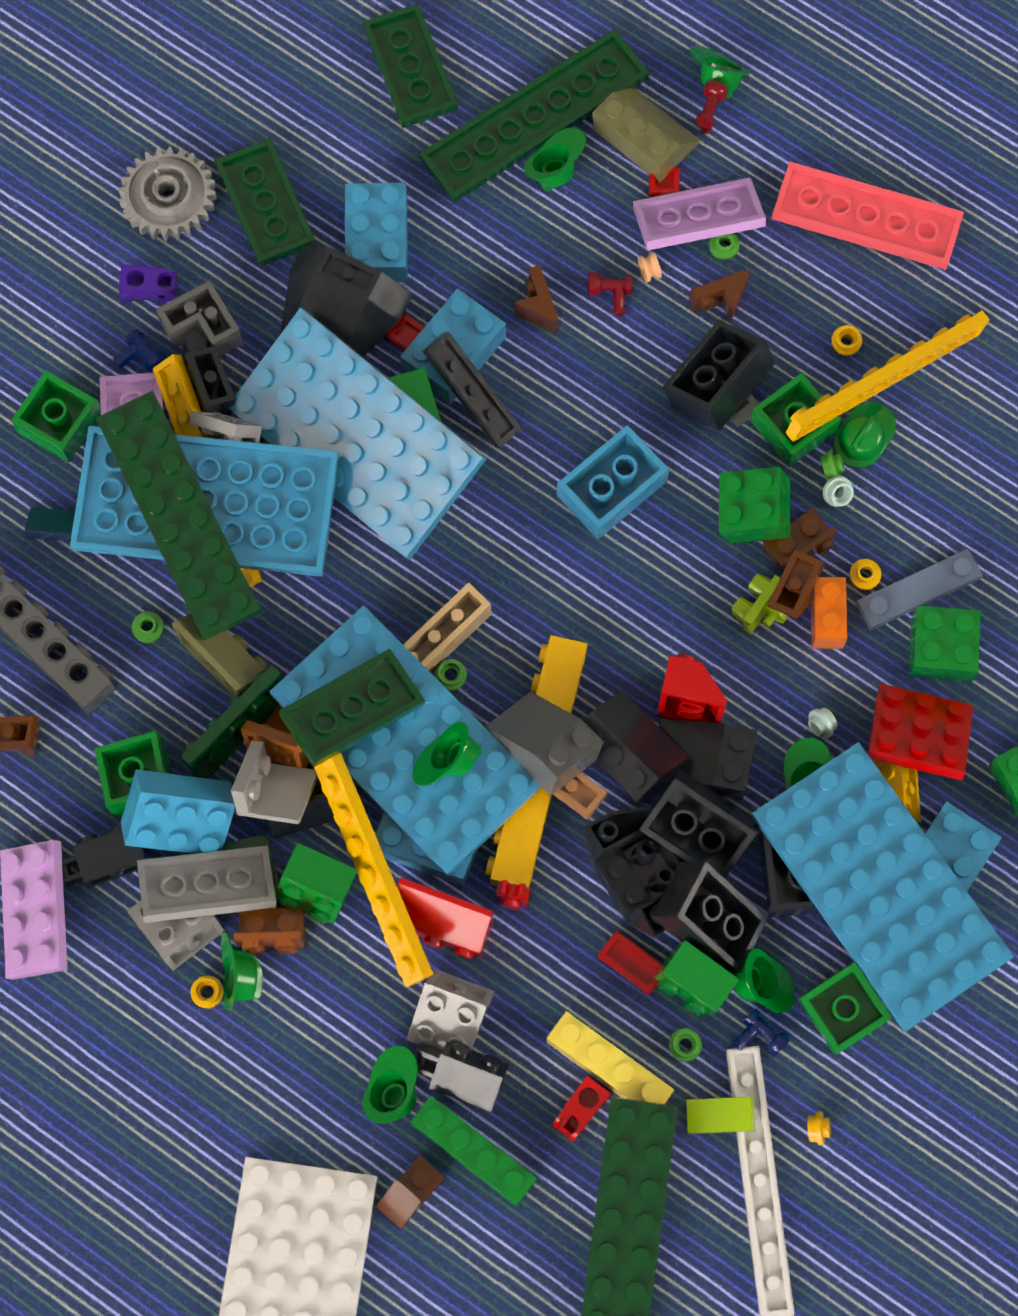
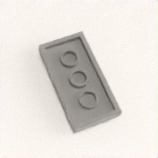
[137,846,276,923]

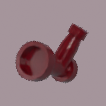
[696,81,728,134]
[588,272,632,316]

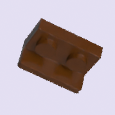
[762,508,838,572]

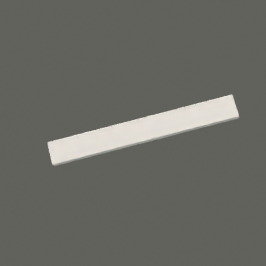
[726,1046,795,1316]

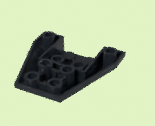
[280,243,413,357]
[584,806,687,938]

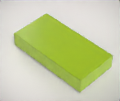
[686,1097,755,1134]

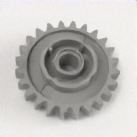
[118,147,217,241]

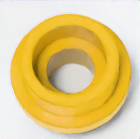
[831,325,862,356]
[849,559,881,590]
[191,975,224,1009]
[807,1111,831,1145]

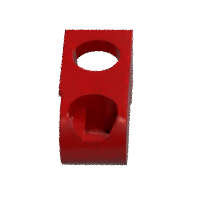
[552,1076,612,1142]

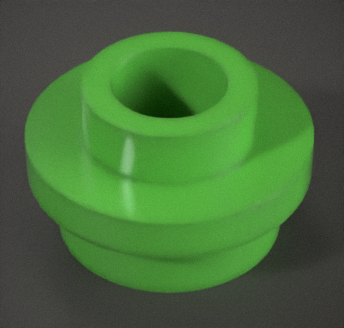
[709,233,740,260]
[820,449,845,480]
[132,612,164,643]
[435,659,467,691]
[669,1028,702,1062]

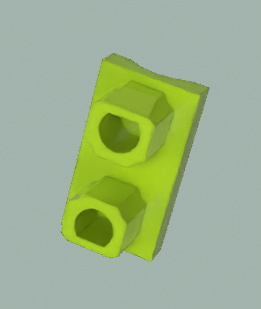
[732,573,788,635]

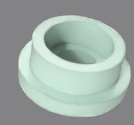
[823,476,854,507]
[808,708,837,739]

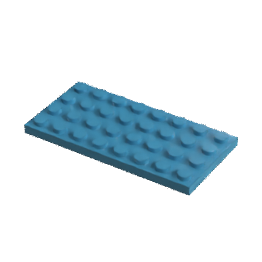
[229,308,487,559]
[70,426,339,577]
[269,606,542,877]
[751,742,1014,1032]

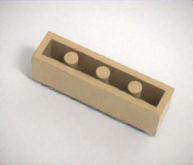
[403,583,491,673]

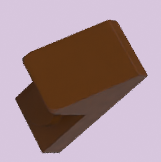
[514,265,558,333]
[689,269,750,322]
[767,550,824,619]
[0,715,41,757]
[376,1155,445,1229]

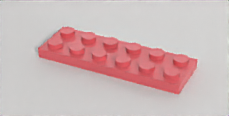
[772,161,964,270]

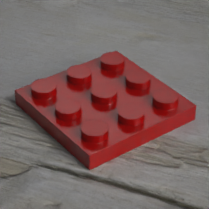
[867,683,973,781]

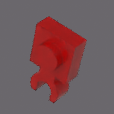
[496,879,530,910]

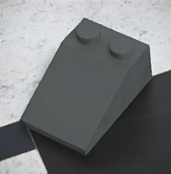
[485,692,604,796]

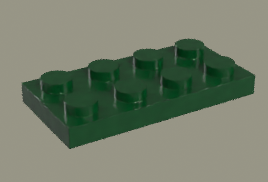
[362,4,458,128]
[214,138,316,267]
[279,649,425,767]
[180,665,283,779]

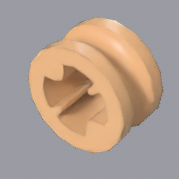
[637,252,662,283]

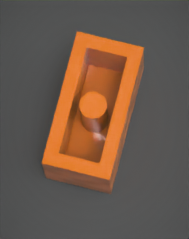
[811,577,847,649]

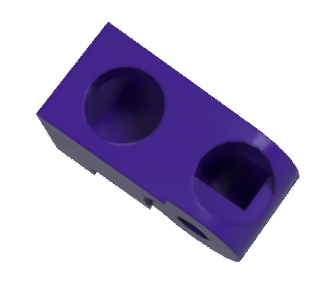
[119,264,178,302]

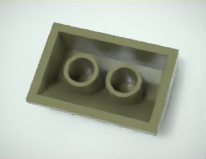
[593,88,700,183]
[172,613,269,697]

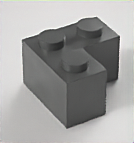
[156,280,243,357]

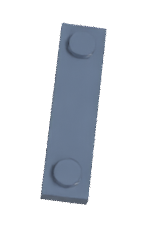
[856,549,983,631]

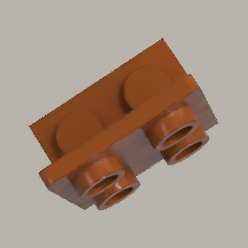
[241,705,310,768]
[234,908,305,955]

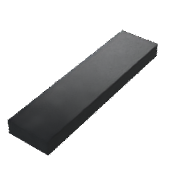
[422,331,521,448]

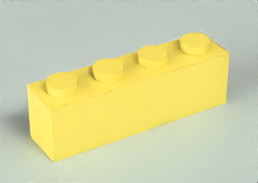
[547,1011,674,1104]

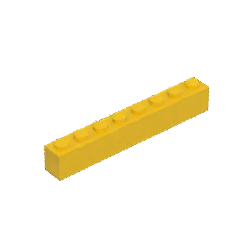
[486,635,588,889]

